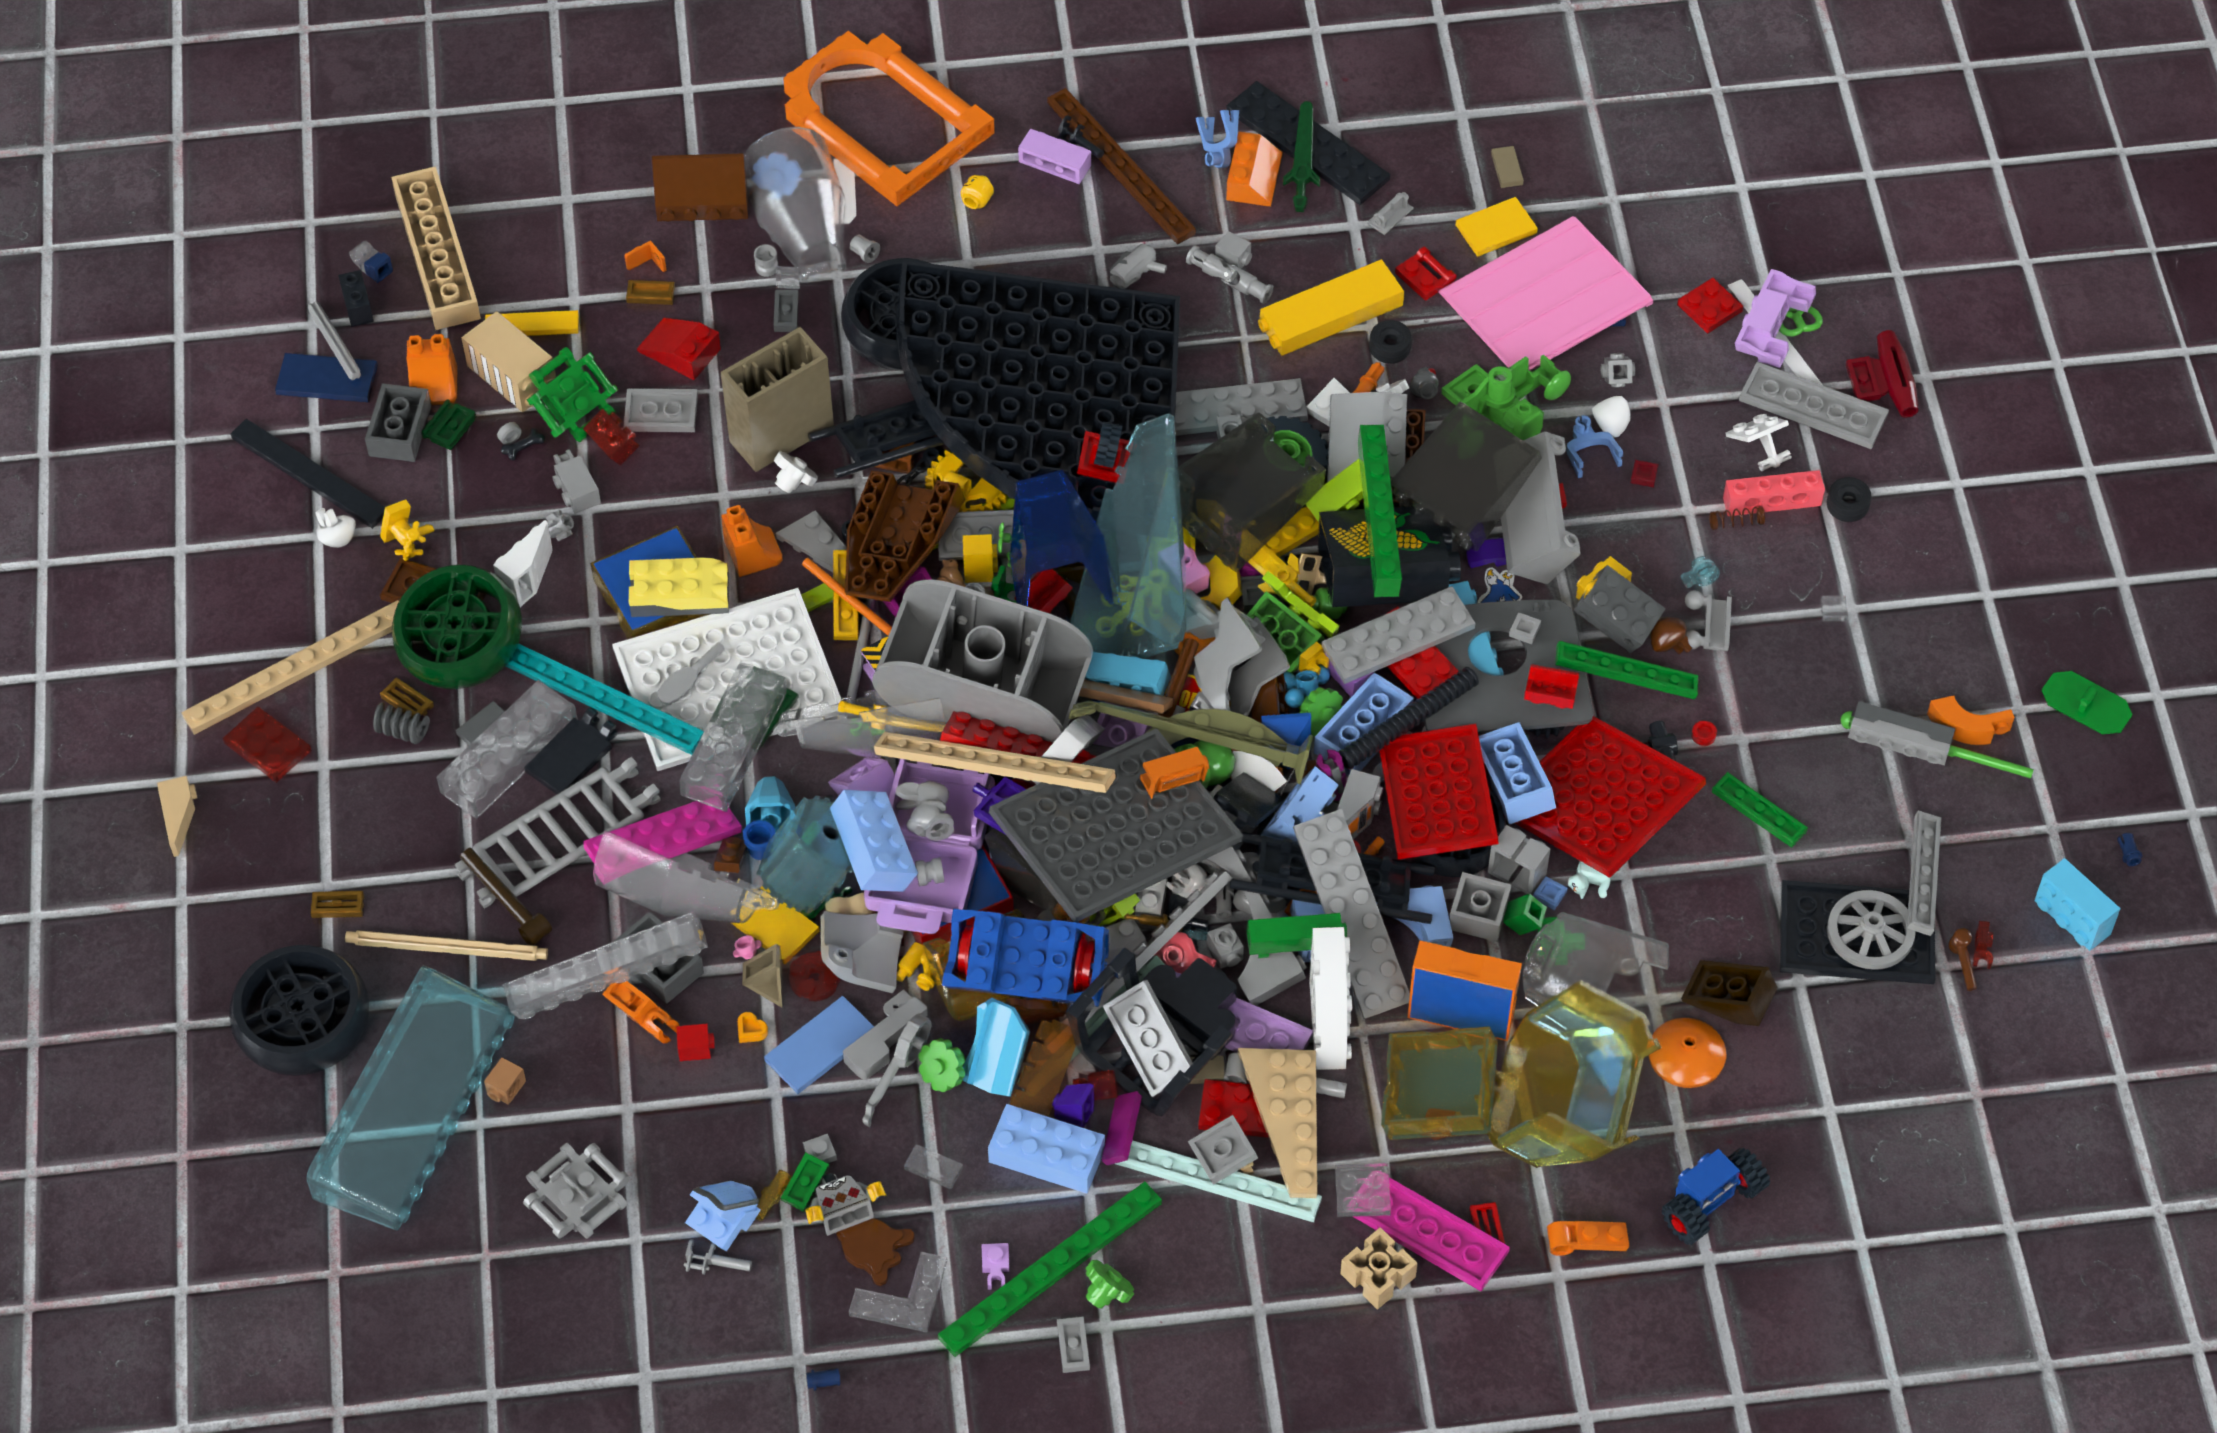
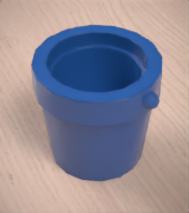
[742,820,777,860]

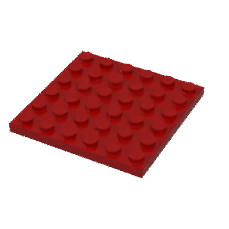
[1503,716,1706,878]

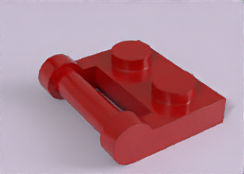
[1395,246,1457,301]

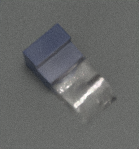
[349,241,393,283]

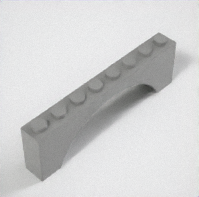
[1201,847,1307,1006]

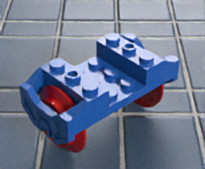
[942,909,1109,1007]

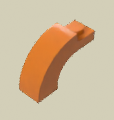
[1927,696,2015,745]

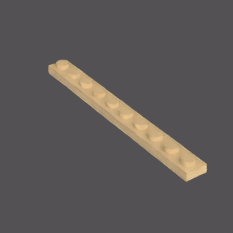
[181,600,399,735]
[874,732,1116,793]

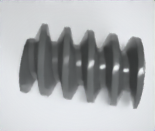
[373,702,430,745]

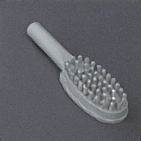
[657,642,725,705]

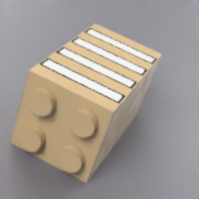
[461,311,556,413]

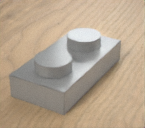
[1057,1317,1090,1373]

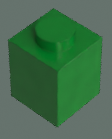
[1503,893,1547,936]

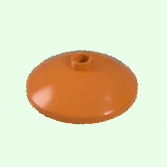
[1648,1018,1726,1088]

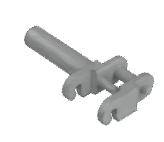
[684,1239,752,1275]

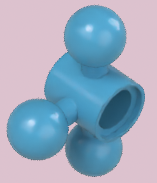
[1284,665,1330,708]

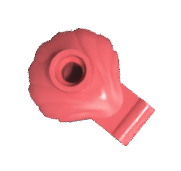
[1154,932,1217,974]

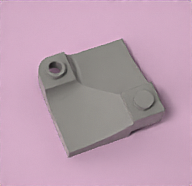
[821,911,903,993]

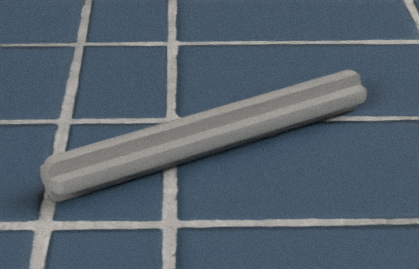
[308,301,361,380]

